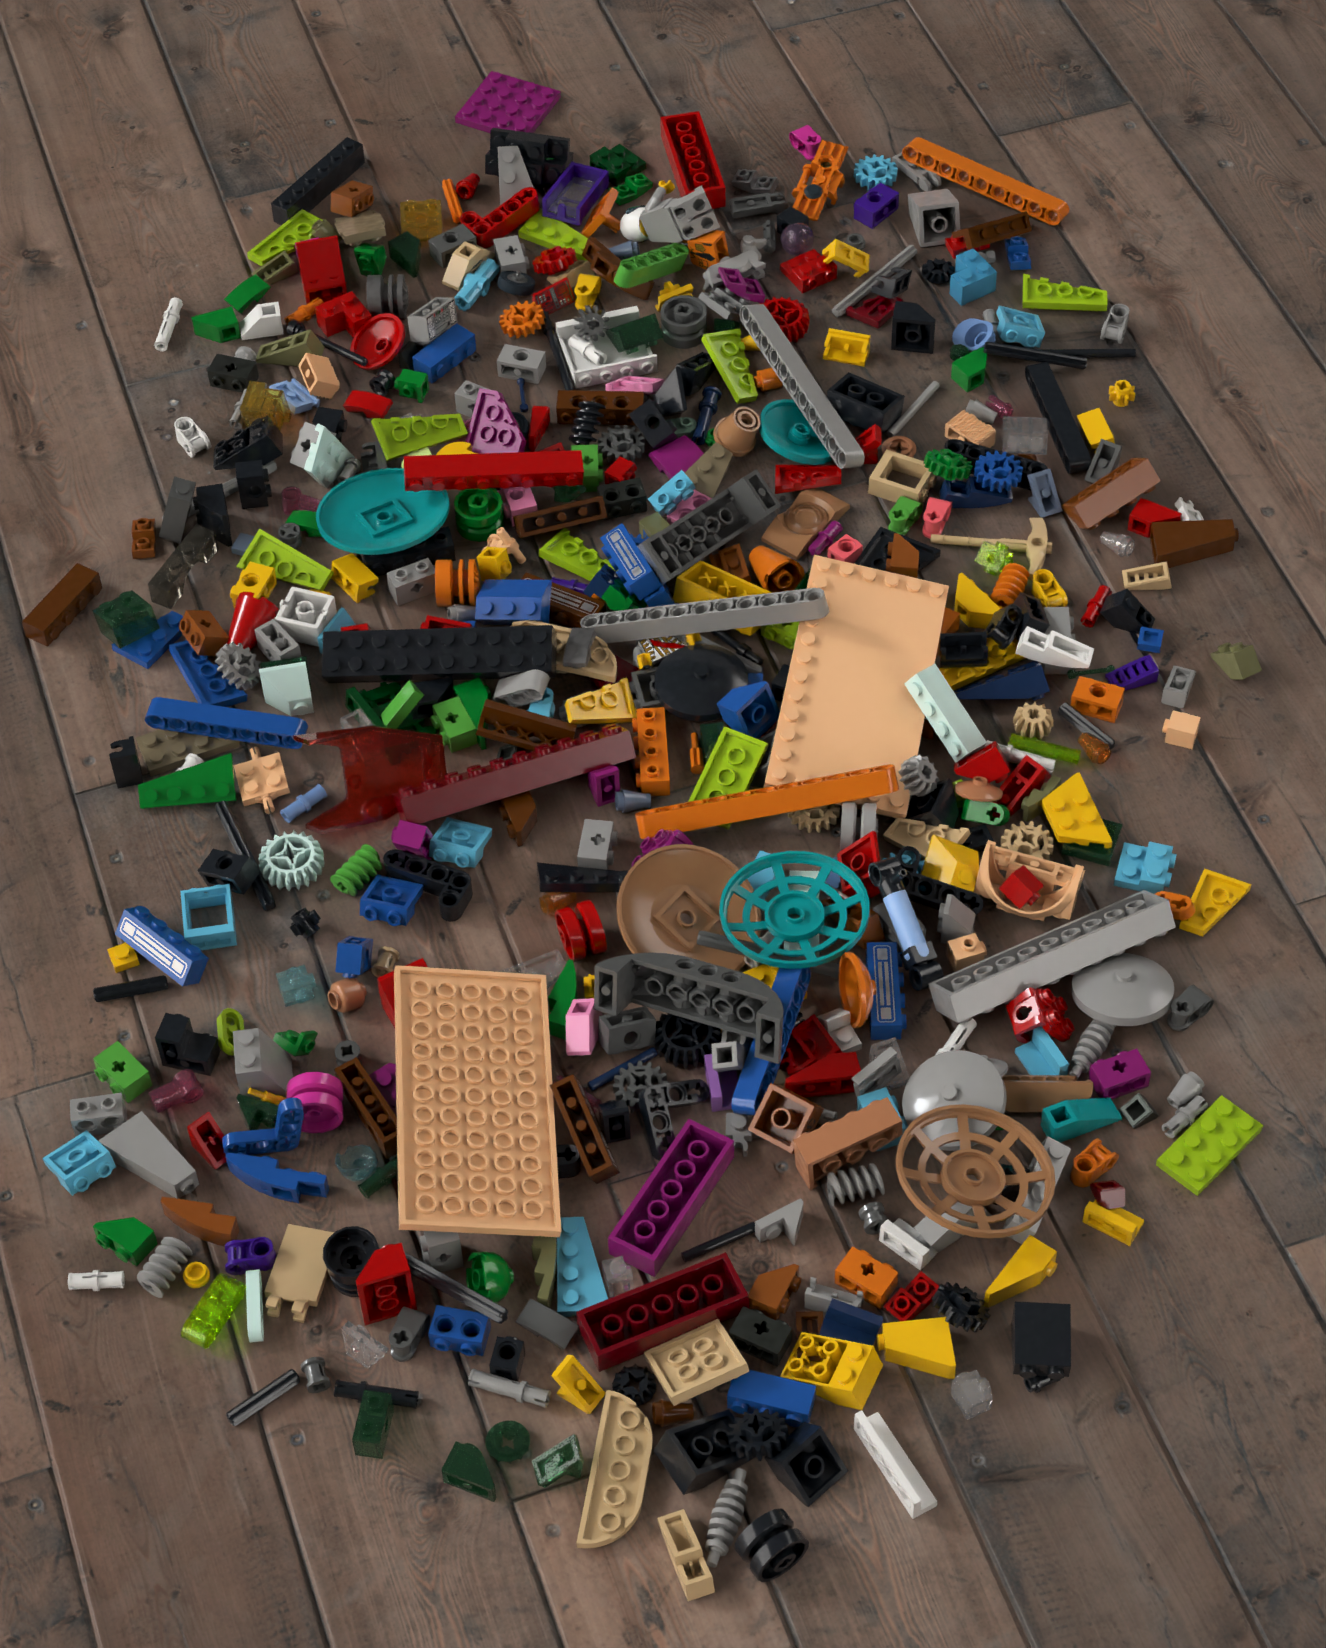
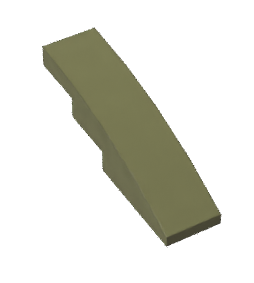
[531,1236,557,1308]

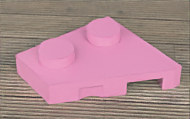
[606,375,664,395]

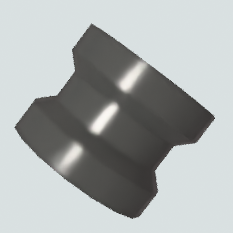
[278,523,302,550]
[335,1040,362,1067]
[858,1202,889,1235]

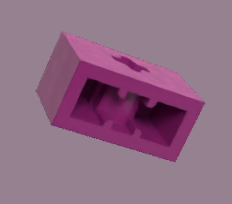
[391,820,433,860]
[1088,1048,1151,1099]

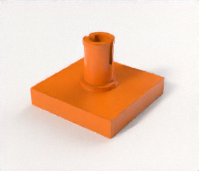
[581,187,620,238]

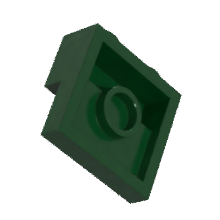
[589,144,646,186]

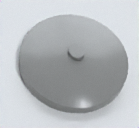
[1072,953,1174,1026]
[902,1050,1007,1151]

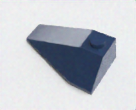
[954,661,1050,700]

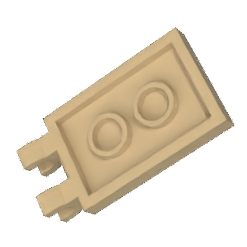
[264,1224,334,1323]

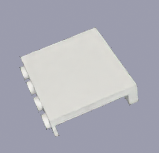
[556,306,658,389]

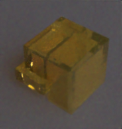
[240,381,292,431]

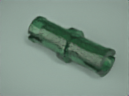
[357,1155,398,1199]

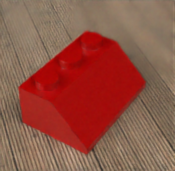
[356,1243,417,1326]

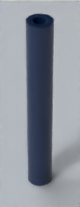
[587,1047,658,1091]

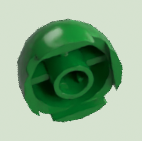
[466,1252,514,1303]

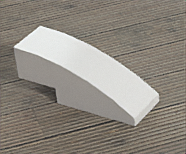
[1015,626,1094,668]

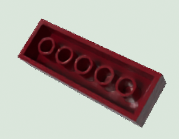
[576,1252,749,1372]

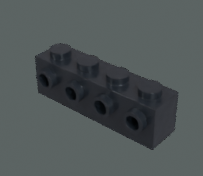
[362,526,456,576]

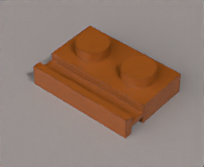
[709,543,752,582]

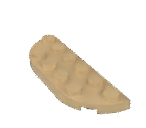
[512,620,617,683]
[576,1390,653,1549]

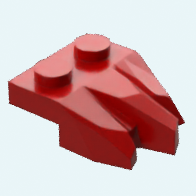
[779,1014,842,1076]

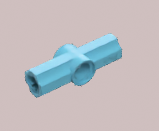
[454,258,500,311]

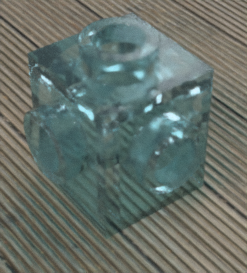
[276,965,317,1007]

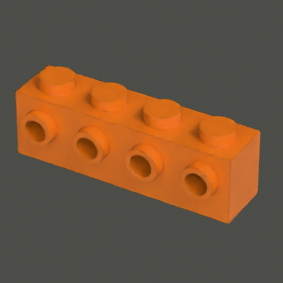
[632,707,670,796]

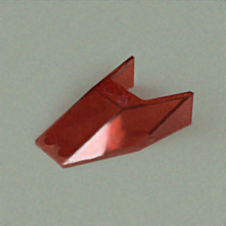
[293,726,447,835]

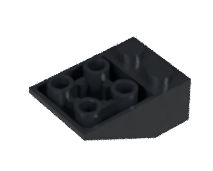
[213,415,283,470]

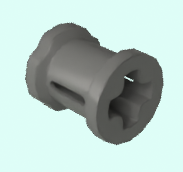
[301,1357,331,1393]

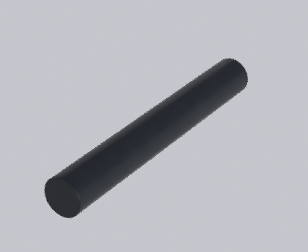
[681,1222,755,1263]

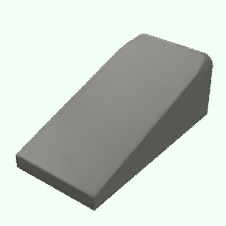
[1161,666,1196,708]

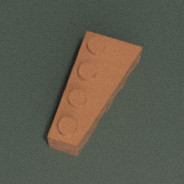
[793,1097,903,1191]

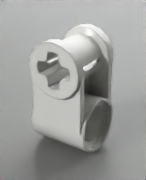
[174,417,211,458]

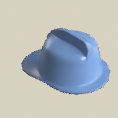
[952,318,996,351]

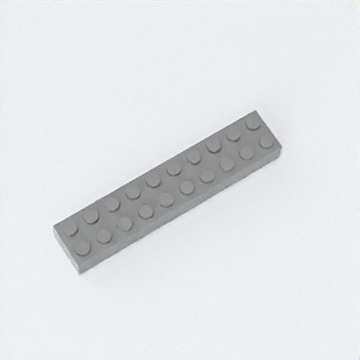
[928,890,1176,1023]

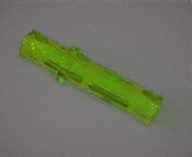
[1009,733,1081,765]

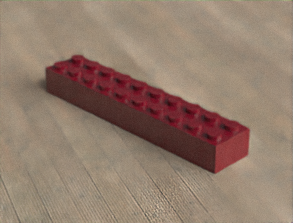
[393,724,636,824]

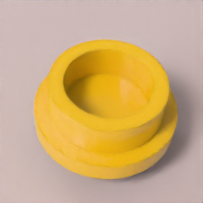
[183,1262,210,1288]

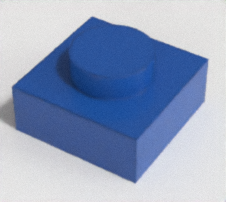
[1137,627,1164,653]

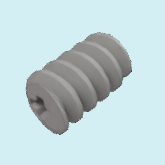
[826,1163,885,1206]
[137,1236,193,1298]

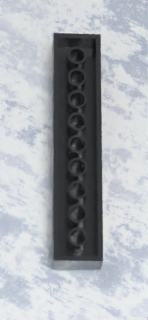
[322,625,557,683]

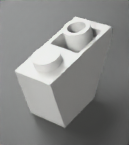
[239,302,284,340]

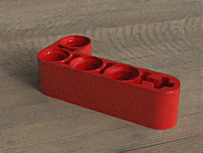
[460,187,540,249]

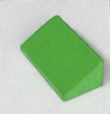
[380,680,424,730]

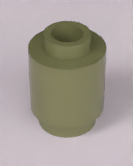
[311,219,342,243]

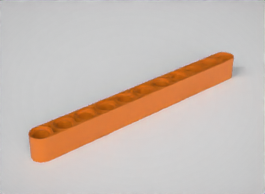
[635,764,899,839]

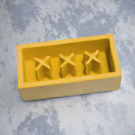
[673,560,772,636]

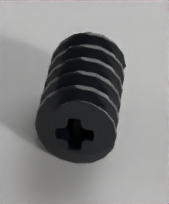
[569,401,606,445]

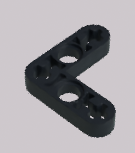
[638,1079,710,1161]

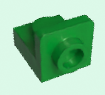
[273,1030,318,1057]

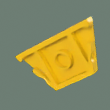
[1041,772,1113,849]

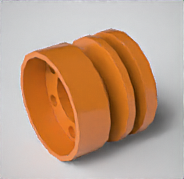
[435,559,480,607]

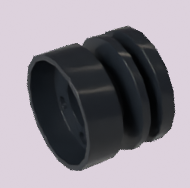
[323,1226,380,1297]

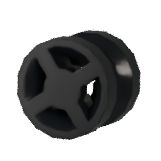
[369,369,396,396]

